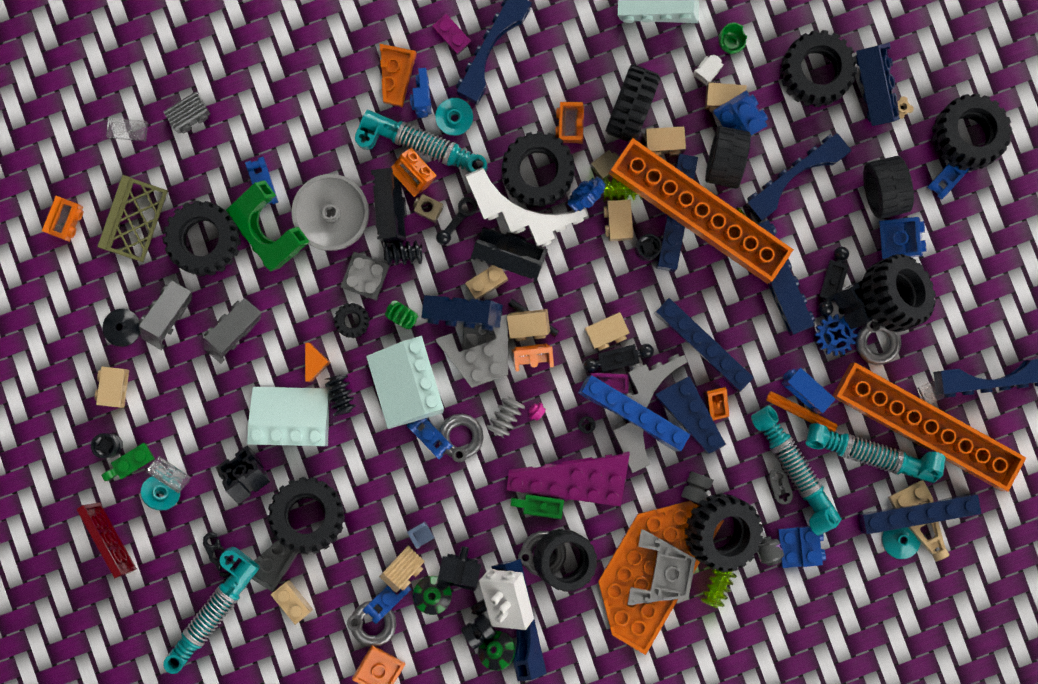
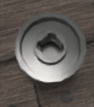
[681,471,714,503]

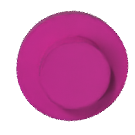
[528,402,546,421]

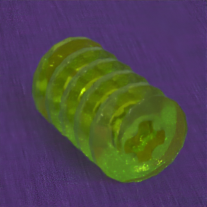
[603,178,642,202]
[700,570,737,609]

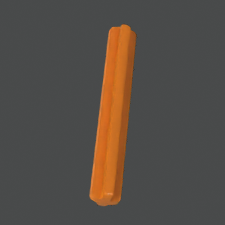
[766,391,838,432]

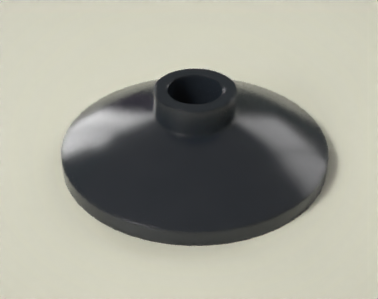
[102,309,140,347]

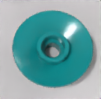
[435,98,473,136]
[141,475,180,510]
[882,527,921,559]

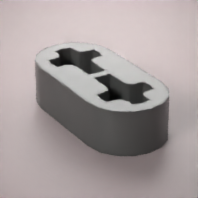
[768,469,793,505]

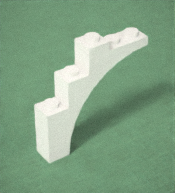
[465,168,587,247]

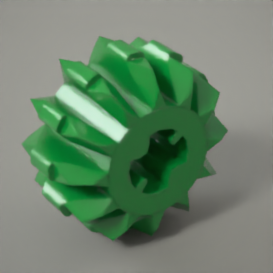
[385,300,418,329]

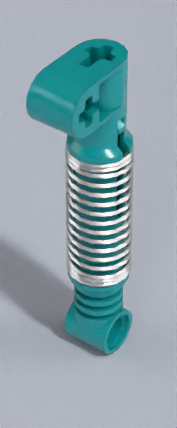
[355,109,488,173]
[751,405,842,536]
[805,423,946,483]
[163,547,260,674]

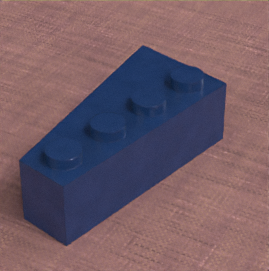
[856,42,900,126]
[421,295,503,331]
[654,376,726,454]

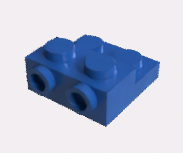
[410,68,432,118]
[713,90,768,135]
[879,217,927,260]
[778,526,826,568]

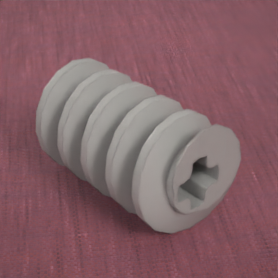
[486,396,525,439]

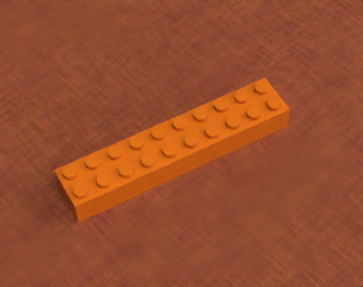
[608,138,794,284]
[832,363,1026,492]

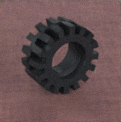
[334,303,370,338]

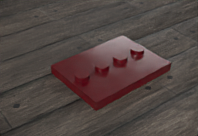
[76,502,137,579]

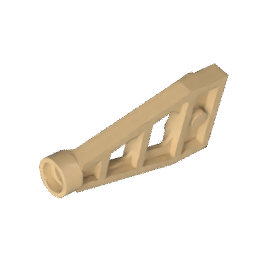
[888,480,949,562]

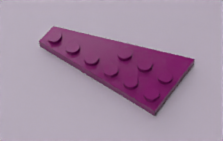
[506,452,630,507]

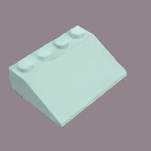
[366,336,444,429]
[247,387,330,446]

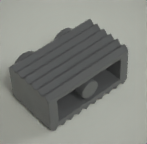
[163,92,211,134]

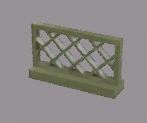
[98,175,168,263]

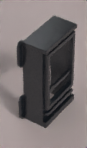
[371,167,407,243]
[470,227,548,281]

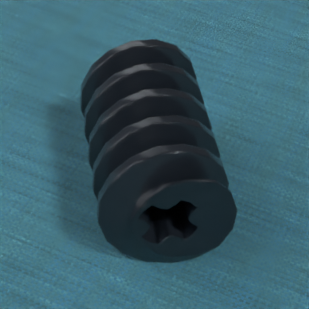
[383,240,422,266]
[324,374,356,416]

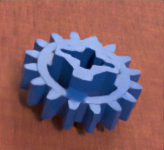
[568,177,606,212]
[814,314,858,356]

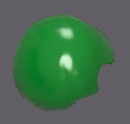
[718,22,747,54]

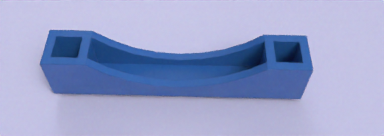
[578,375,691,452]

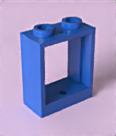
[781,368,835,414]

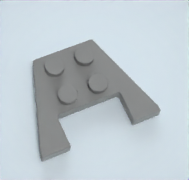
[436,314,508,388]
[627,529,696,605]

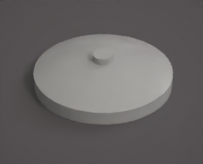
[292,174,369,251]

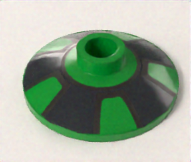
[413,576,452,615]
[478,631,515,671]

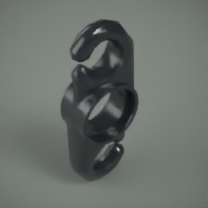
[203,532,234,578]

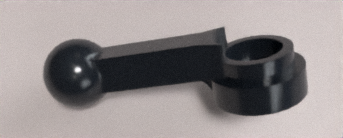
[436,197,477,245]

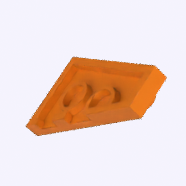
[379,43,417,107]

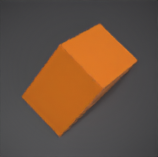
[305,343,331,382]
[703,387,730,421]

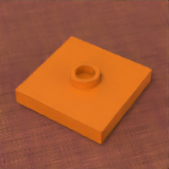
[352,645,406,684]

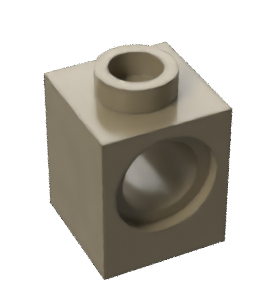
[590,150,619,181]
[413,194,444,223]

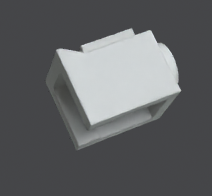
[693,54,724,86]

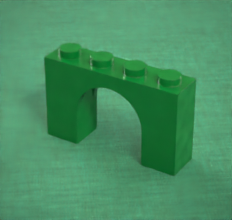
[226,180,310,272]

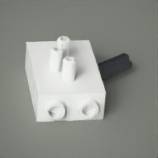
[471,569,534,630]

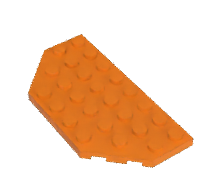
[598,501,724,655]

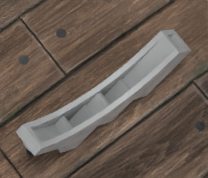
[612,354,687,473]

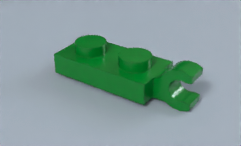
[101,443,155,482]
[510,494,564,519]

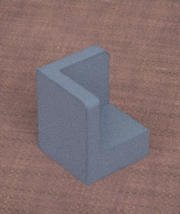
[407,521,435,549]

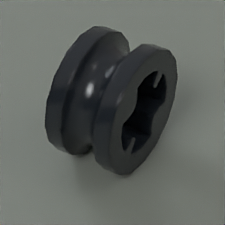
[578,416,596,434]

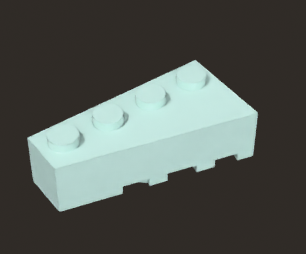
[618,0,699,23]

